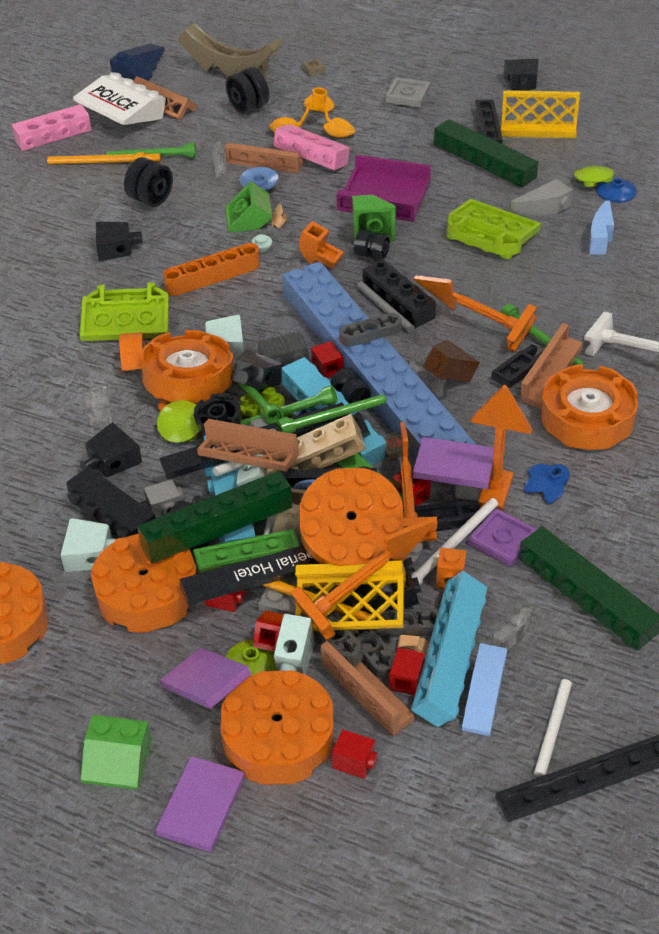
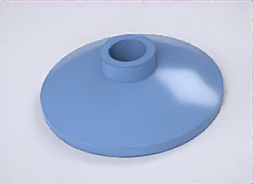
[240,167,279,190]

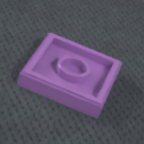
[468,508,537,567]

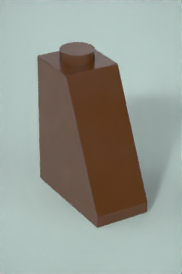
[423,340,480,382]

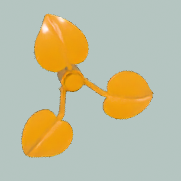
[269,87,356,137]

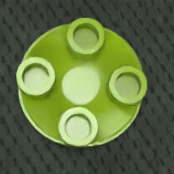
[574,165,614,187]
[240,387,285,417]
[157,400,199,443]

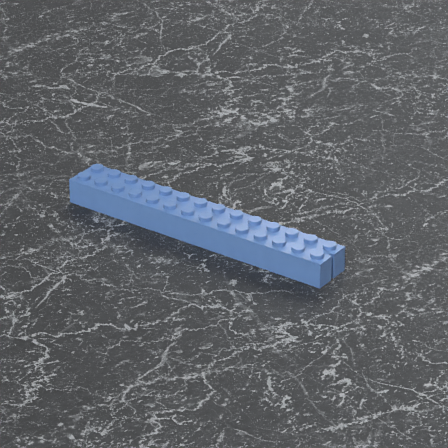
[282,262,476,482]

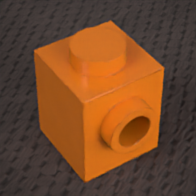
[436,547,467,588]

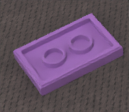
[413,437,494,489]
[160,648,251,709]
[155,756,245,853]

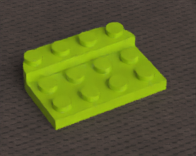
[446,198,542,259]
[80,283,170,341]

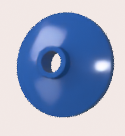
[597,178,637,203]

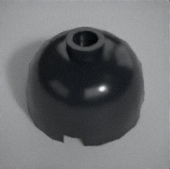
[193,393,242,435]

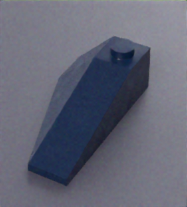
[110,44,165,81]

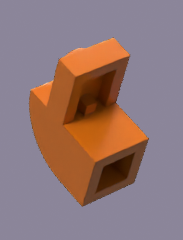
[299,221,344,269]
[119,332,145,371]

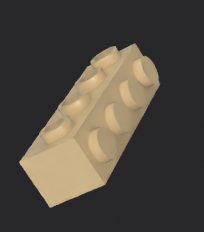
[265,414,366,475]

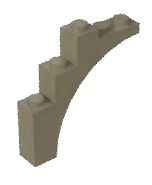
[177,23,283,78]

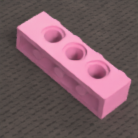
[11,104,91,151]
[273,124,350,170]

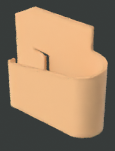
[271,203,287,228]
[397,635,430,658]

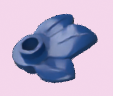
[524,464,570,504]

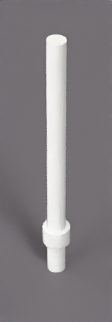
[397,498,498,590]

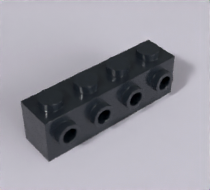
[362,259,436,328]
[66,466,156,538]

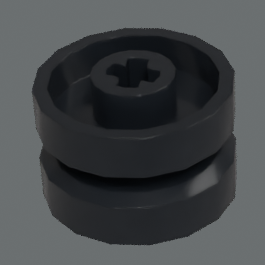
[225,67,269,114]
[124,157,173,207]

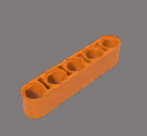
[163,243,260,296]

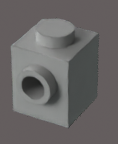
[144,479,184,518]

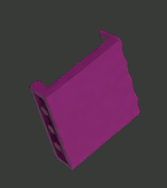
[336,155,431,222]

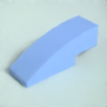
[589,201,614,254]
[462,643,508,736]

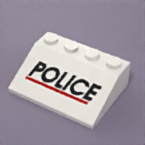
[73,73,166,125]

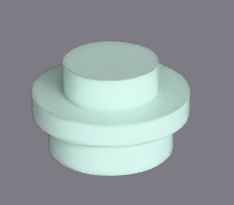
[252,234,272,253]

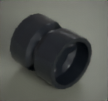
[354,228,390,260]
[330,368,372,404]

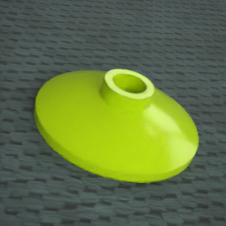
[226,639,277,676]

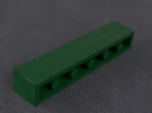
[434,119,538,188]
[137,470,292,564]
[519,526,659,651]

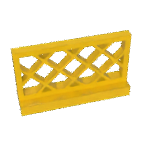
[501,91,580,138]
[295,561,406,631]

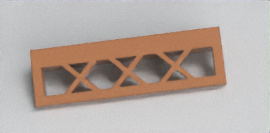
[133,76,197,120]
[225,143,305,173]
[521,323,583,409]
[197,419,299,472]
[321,641,414,736]

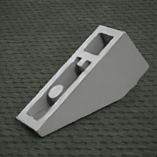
[510,179,573,218]

